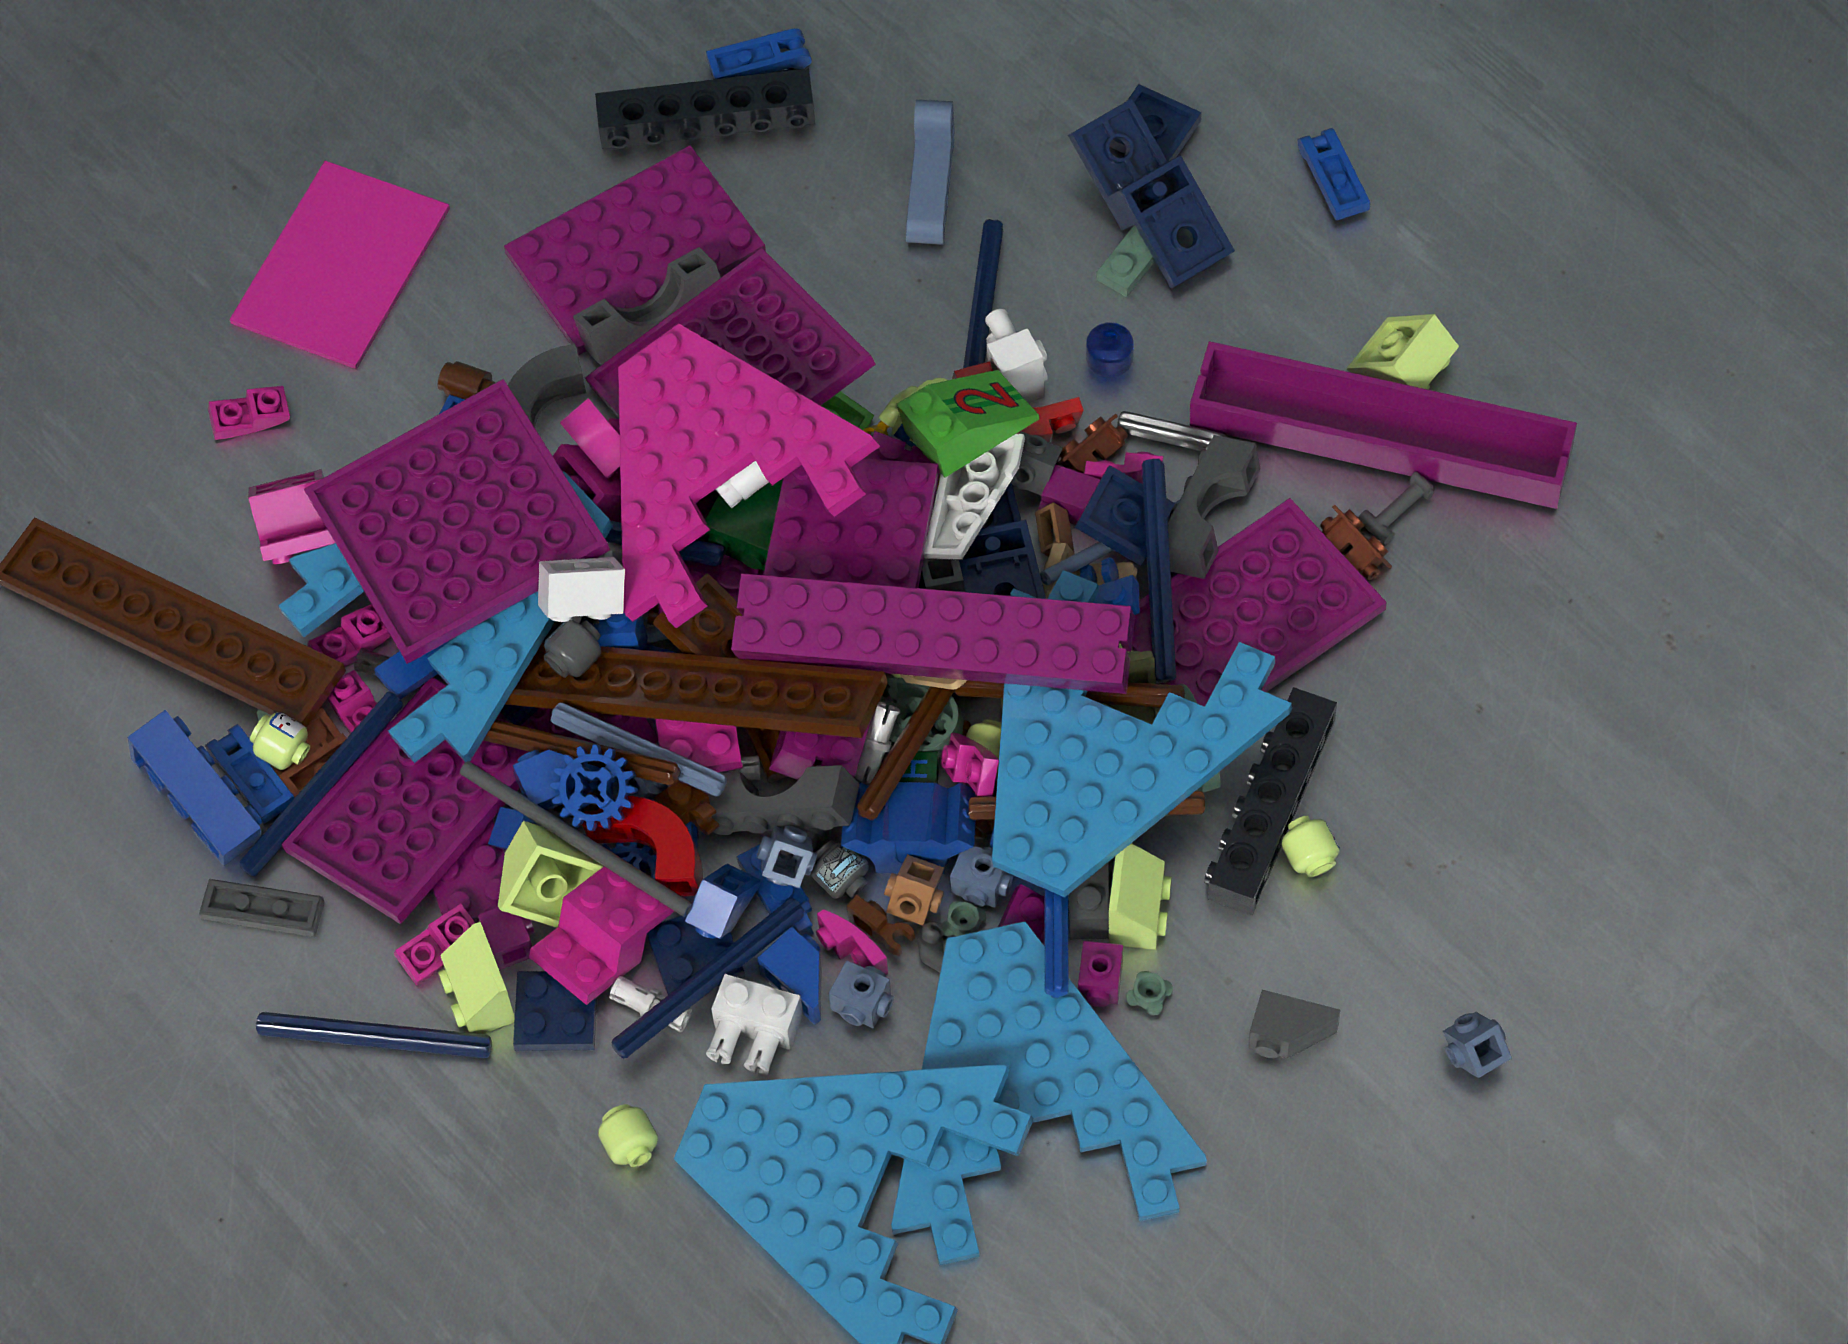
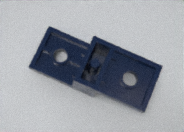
[1068,98,1235,288]
[959,483,1046,599]

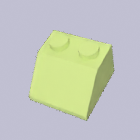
[1346,314,1459,390]
[498,821,604,928]
[1109,843,1172,950]
[438,922,515,1034]

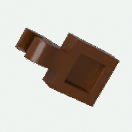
[654,780,720,835]
[847,895,915,956]

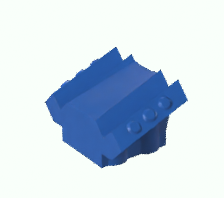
[841,782,976,874]

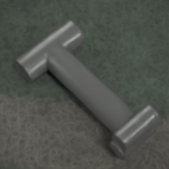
[1358,472,1435,545]

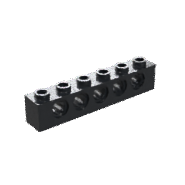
[595,68,815,149]
[1204,687,1337,916]

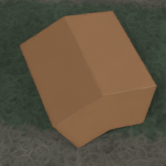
[1035,503,1074,557]

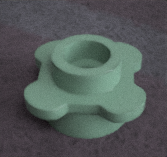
[941,901,986,937]
[1126,971,1173,1015]

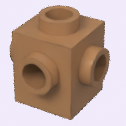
[884,854,944,926]

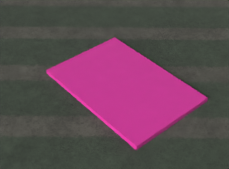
[229,161,450,369]

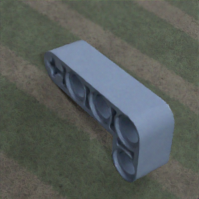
[906,99,955,244]

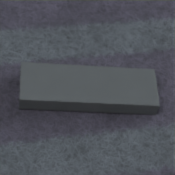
[199,879,325,937]

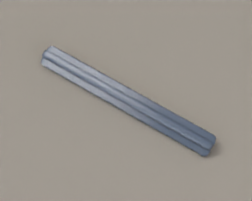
[551,703,727,797]

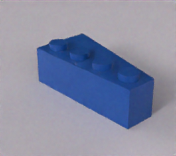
[127,710,263,866]

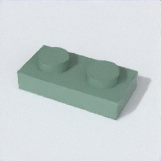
[1096,225,1155,297]

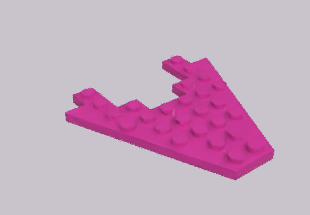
[618,324,880,628]

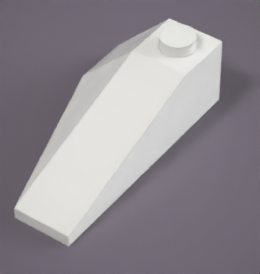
[924,434,1025,559]

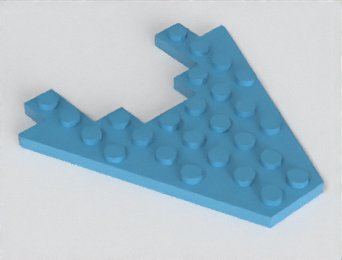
[278,471,612,763]
[992,570,1292,897]
[891,922,1207,1266]
[674,1064,1034,1344]

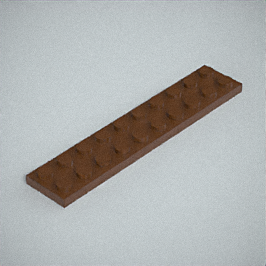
[0,517,346,728]
[505,641,888,738]

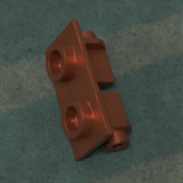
[1057,414,1128,474]
[1320,504,1392,580]

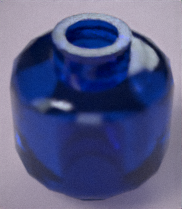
[1086,322,1134,378]

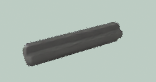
[1117,411,1227,451]

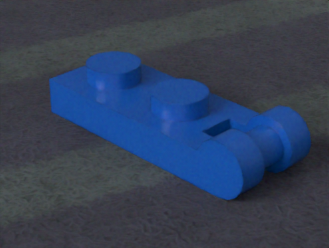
[706,28,812,79]
[1297,128,1370,221]
[205,724,294,824]

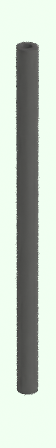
[460,761,693,917]

